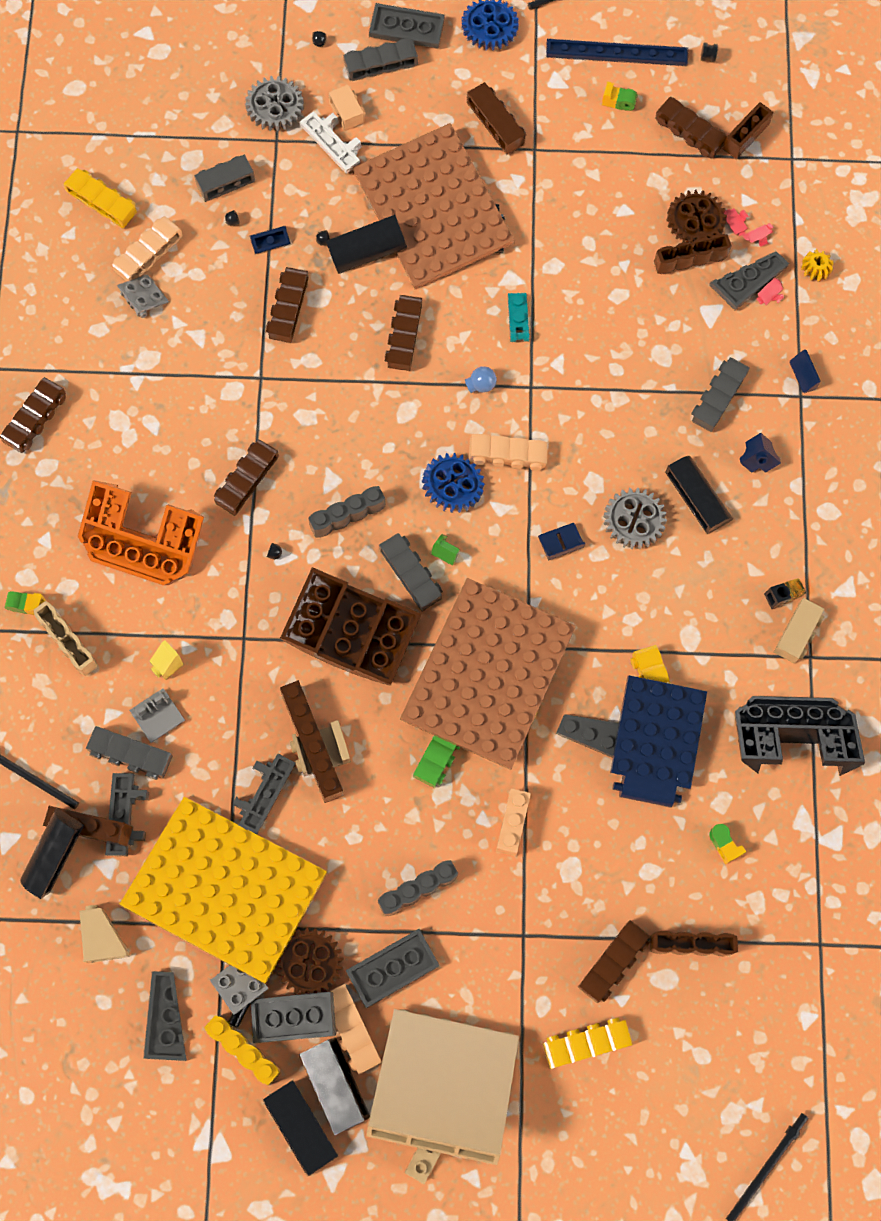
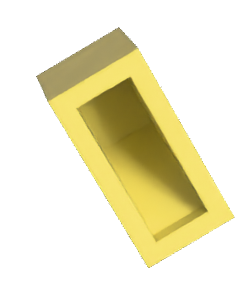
[150,640,184,680]

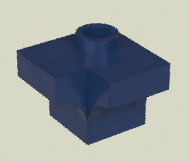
[740,433,781,473]

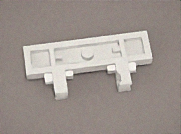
[300,111,362,174]

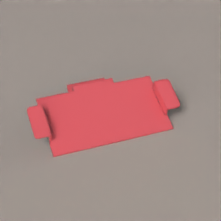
[724,208,749,237]
[743,223,774,247]
[757,277,784,305]

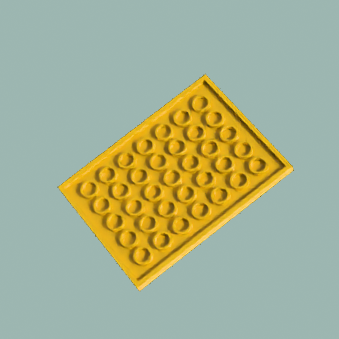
[119,797,327,984]

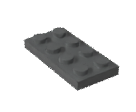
[369,3,445,48]
[346,929,440,1008]
[251,992,336,1043]

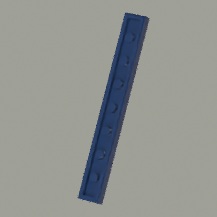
[546,39,688,66]

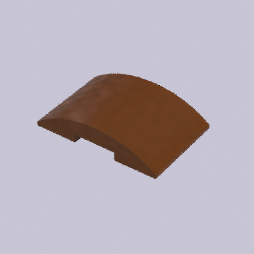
[280,567,421,686]

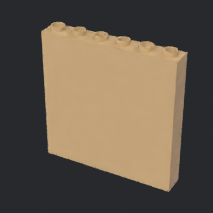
[366,1009,519,1165]

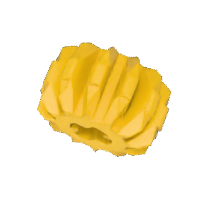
[801,249,834,282]

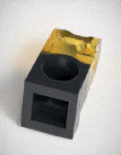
[764,578,806,609]

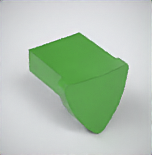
[431,534,460,565]

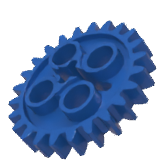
[462,0,519,51]
[422,453,485,513]

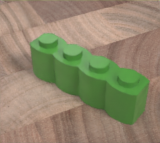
[413,736,461,788]

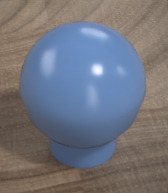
[465,366,497,393]

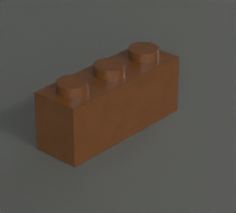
[722,102,774,160]

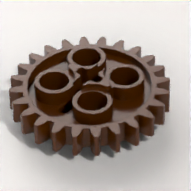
[666,189,727,243]
[276,927,344,995]

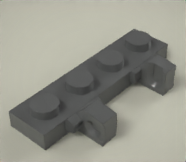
[233,754,296,834]
[105,773,149,856]

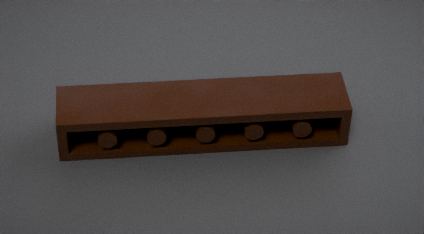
[280,680,344,803]

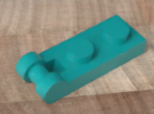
[508,293,530,342]

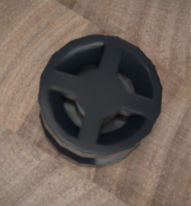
[701,42,718,63]

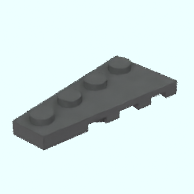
[143,971,187,1061]

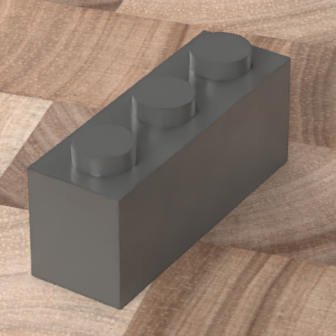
[194,154,255,202]

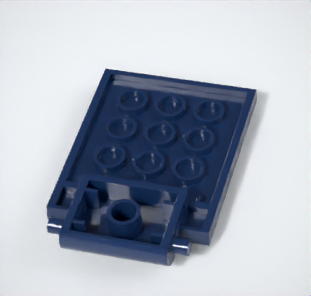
[610,675,707,808]

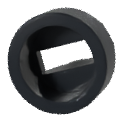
[312,31,327,47]
[225,210,240,226]
[316,230,330,246]
[267,543,282,559]

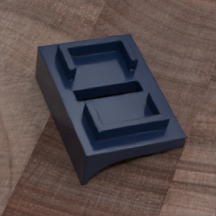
[538,522,585,561]

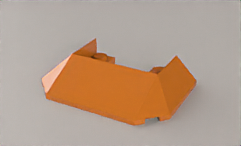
[78,480,204,586]

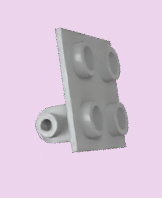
[117,275,169,318]
[129,688,185,743]
[210,966,269,1015]

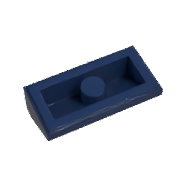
[249,226,290,254]
[790,349,821,393]

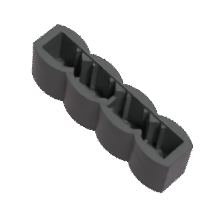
[343,38,418,81]
[691,357,750,432]
[308,486,385,538]
[379,533,443,611]
[86,726,173,780]
[378,860,458,916]

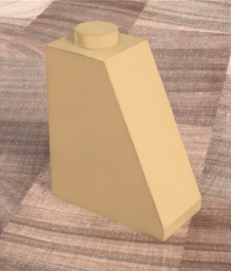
[79,905,130,963]

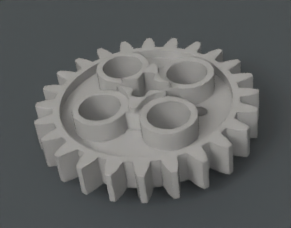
[245,76,304,131]
[603,488,667,549]

